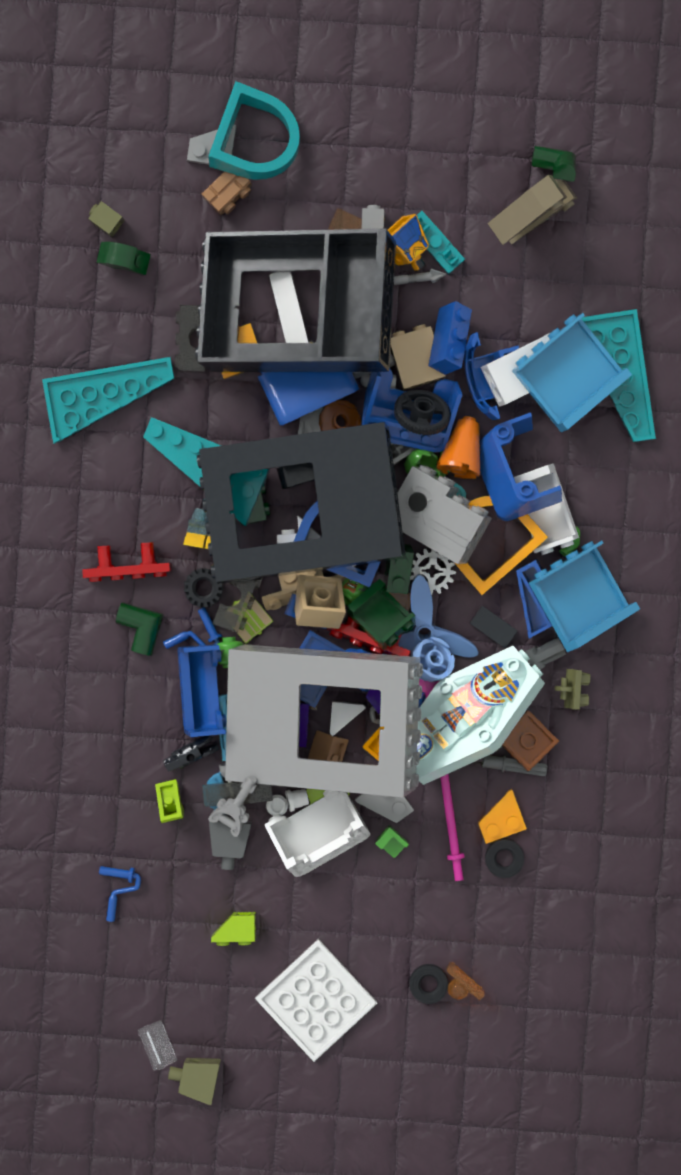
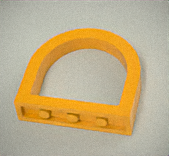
[455,495,548,595]

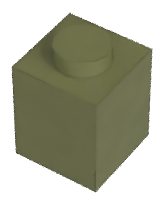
[88,201,125,238]

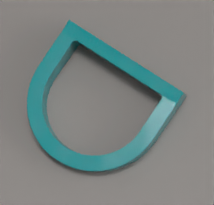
[208,81,300,180]

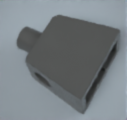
[209,821,252,870]

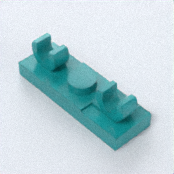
[417,211,465,275]

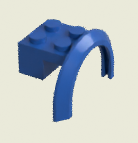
[464,332,519,420]

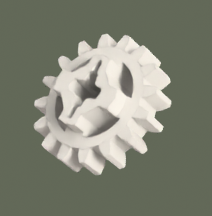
[410,549,456,595]

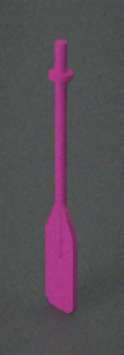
[419,679,465,881]

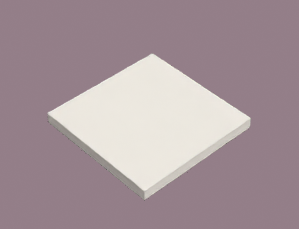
[255,938,377,1062]

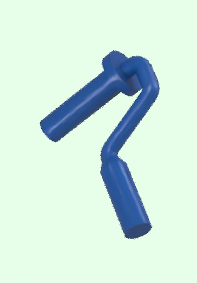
[163,607,223,649]
[99,866,141,922]

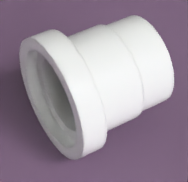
[285,789,309,812]

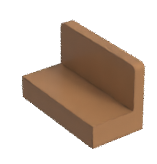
[308,730,349,762]

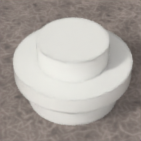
[266,795,288,816]

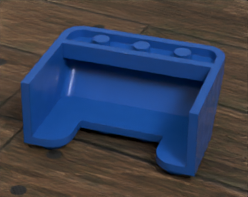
[362,368,462,452]

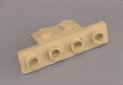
[262,570,346,610]

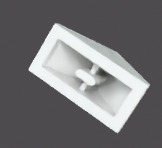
[330,701,366,736]

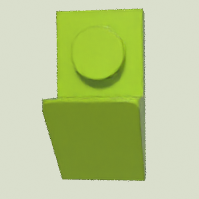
[155,779,184,823]

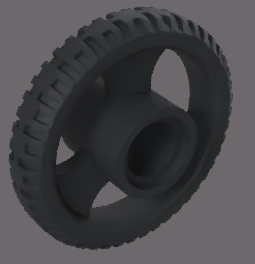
[394,390,451,435]

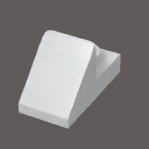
[277,516,321,544]

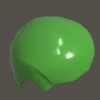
[404,448,438,474]

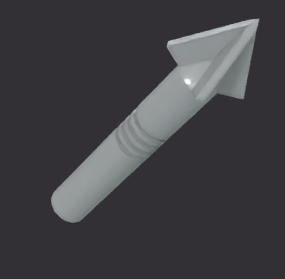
[394,269,446,285]

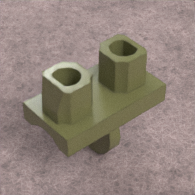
[554,669,590,710]

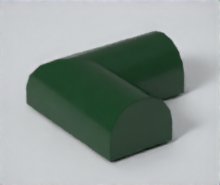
[532,146,576,182]
[115,602,164,656]

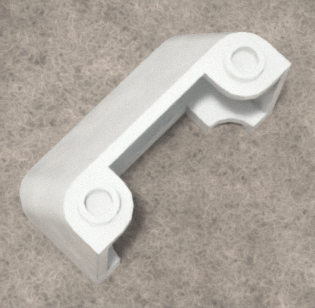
[264,790,370,877]

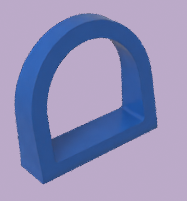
[293,500,380,587]

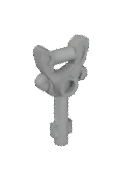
[208,776,257,837]

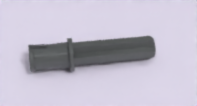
[482,755,547,777]

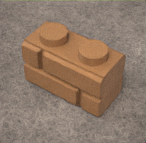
[202,171,252,215]

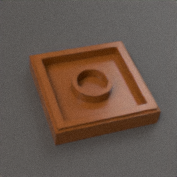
[502,710,559,772]

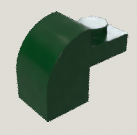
[96,242,151,275]

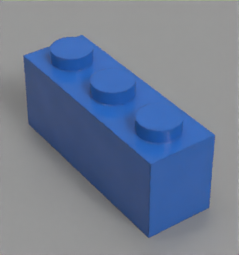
[428,301,472,375]

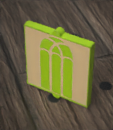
[222,592,273,643]

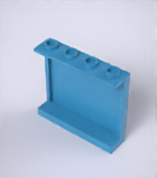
[512,313,632,432]
[529,541,640,652]

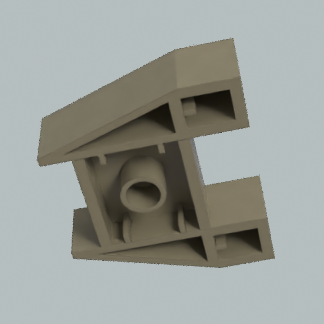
[488,175,577,245]

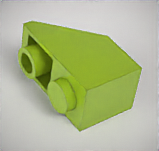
[211,912,256,946]

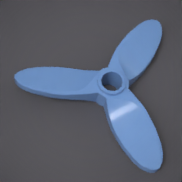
[382,574,478,657]

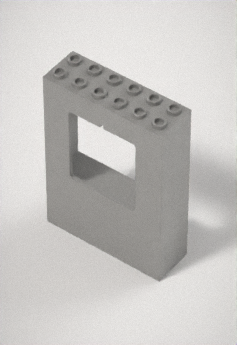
[225,644,423,798]

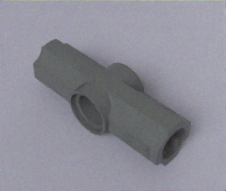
[524,638,566,670]

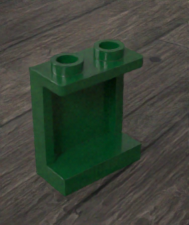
[347,578,416,650]

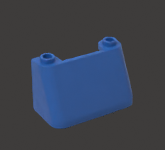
[257,372,360,426]

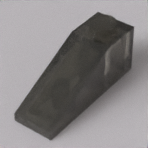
[202,781,273,807]

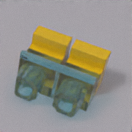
[183,508,211,549]

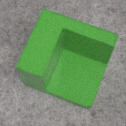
[375,825,409,858]

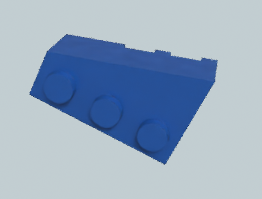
[516,559,552,638]

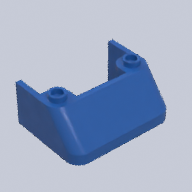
[480,413,562,521]
[178,645,226,737]

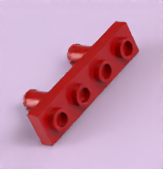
[82,542,172,582]
[327,616,411,656]

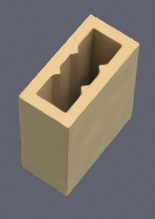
[390,324,446,391]

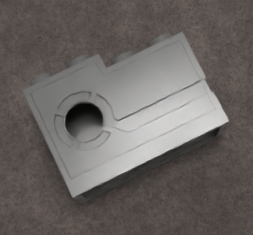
[398,465,492,564]

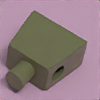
[168,1058,221,1105]

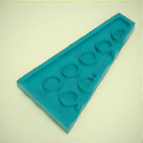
[581,309,656,442]
[42,357,175,444]
[143,417,270,527]

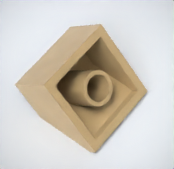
[295,575,346,629]

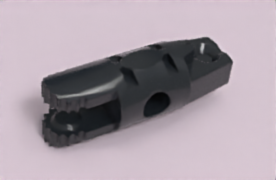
[164,735,219,772]

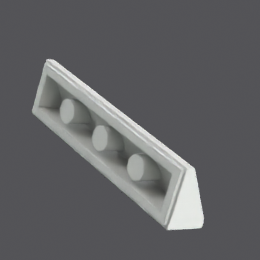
[269,272,308,343]

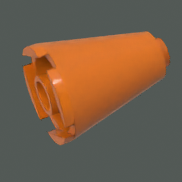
[437,416,480,479]

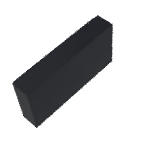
[470,606,517,648]

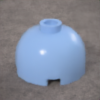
[410,637,455,682]

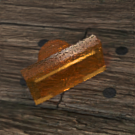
[446,962,485,1001]

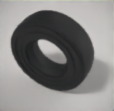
[485,838,524,878]
[409,964,448,1004]

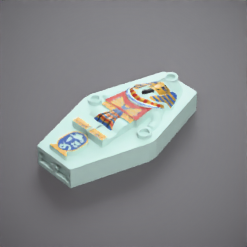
[416,646,545,785]

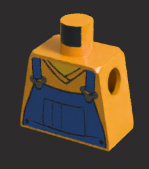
[388,214,429,271]

